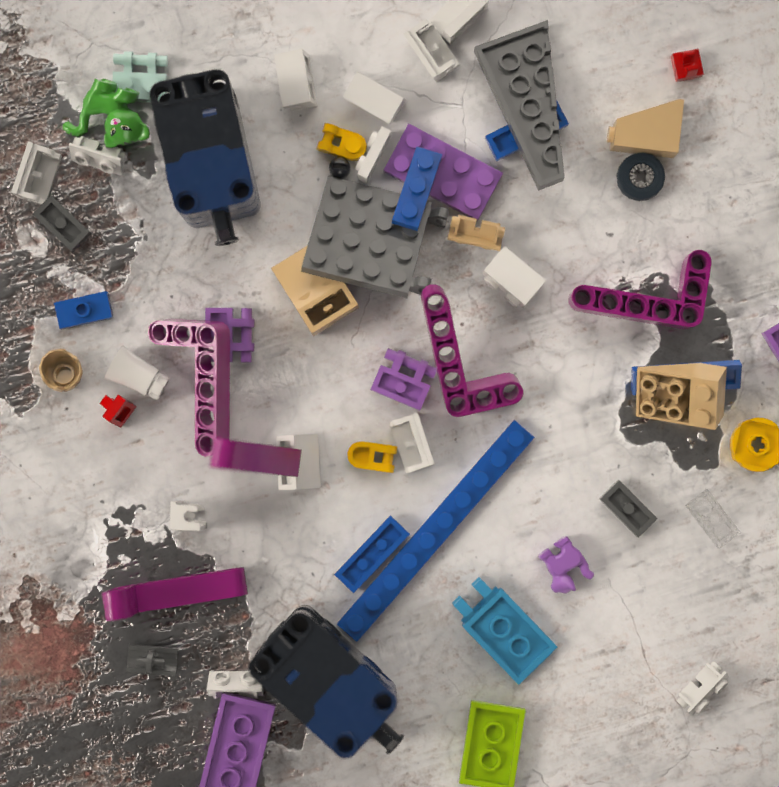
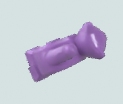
[538,536,594,594]

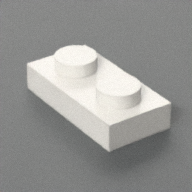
[355,126,391,183]

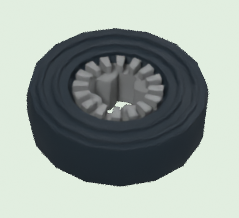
[616,152,665,201]

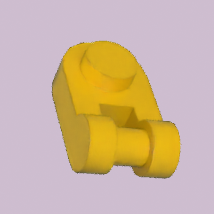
[316,123,367,161]
[347,441,397,473]

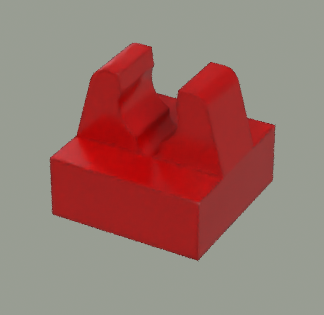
[671,49,704,82]
[99,395,137,428]

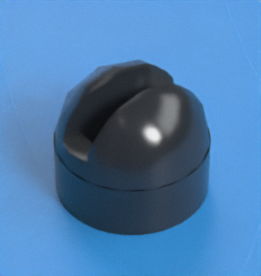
[329,157,351,179]

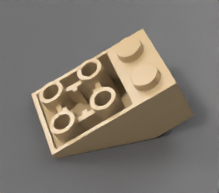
[271,245,359,337]
[636,363,727,430]

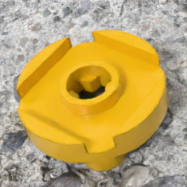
[730,418,779,472]

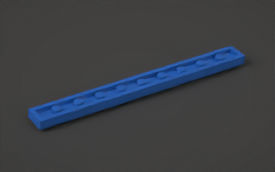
[337,420,535,642]

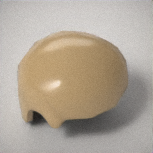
[39,348,83,392]

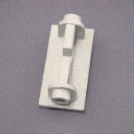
[69,136,127,175]
[676,661,729,716]
[207,671,264,699]

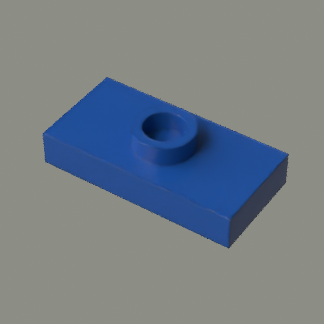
[54,291,114,330]

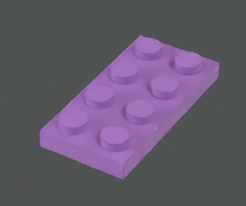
[383,123,503,222]
[199,692,276,787]

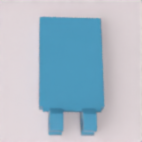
[452,577,557,685]

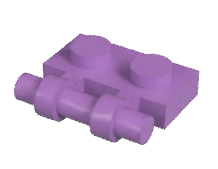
[205,308,255,363]
[370,348,437,411]

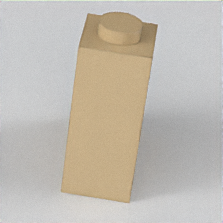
[607,99,684,158]

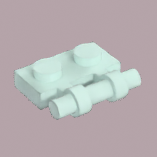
[112,51,168,102]

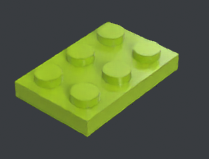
[459,700,526,787]

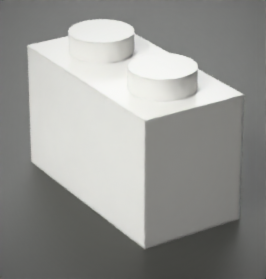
[482,246,546,308]

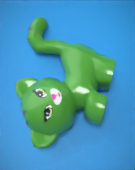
[63,78,150,148]

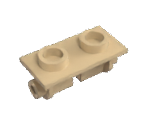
[447,214,505,251]

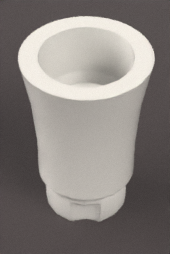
[105,346,170,400]

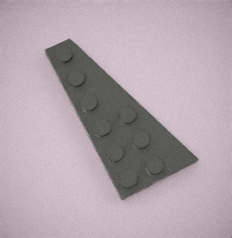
[474,20,565,191]

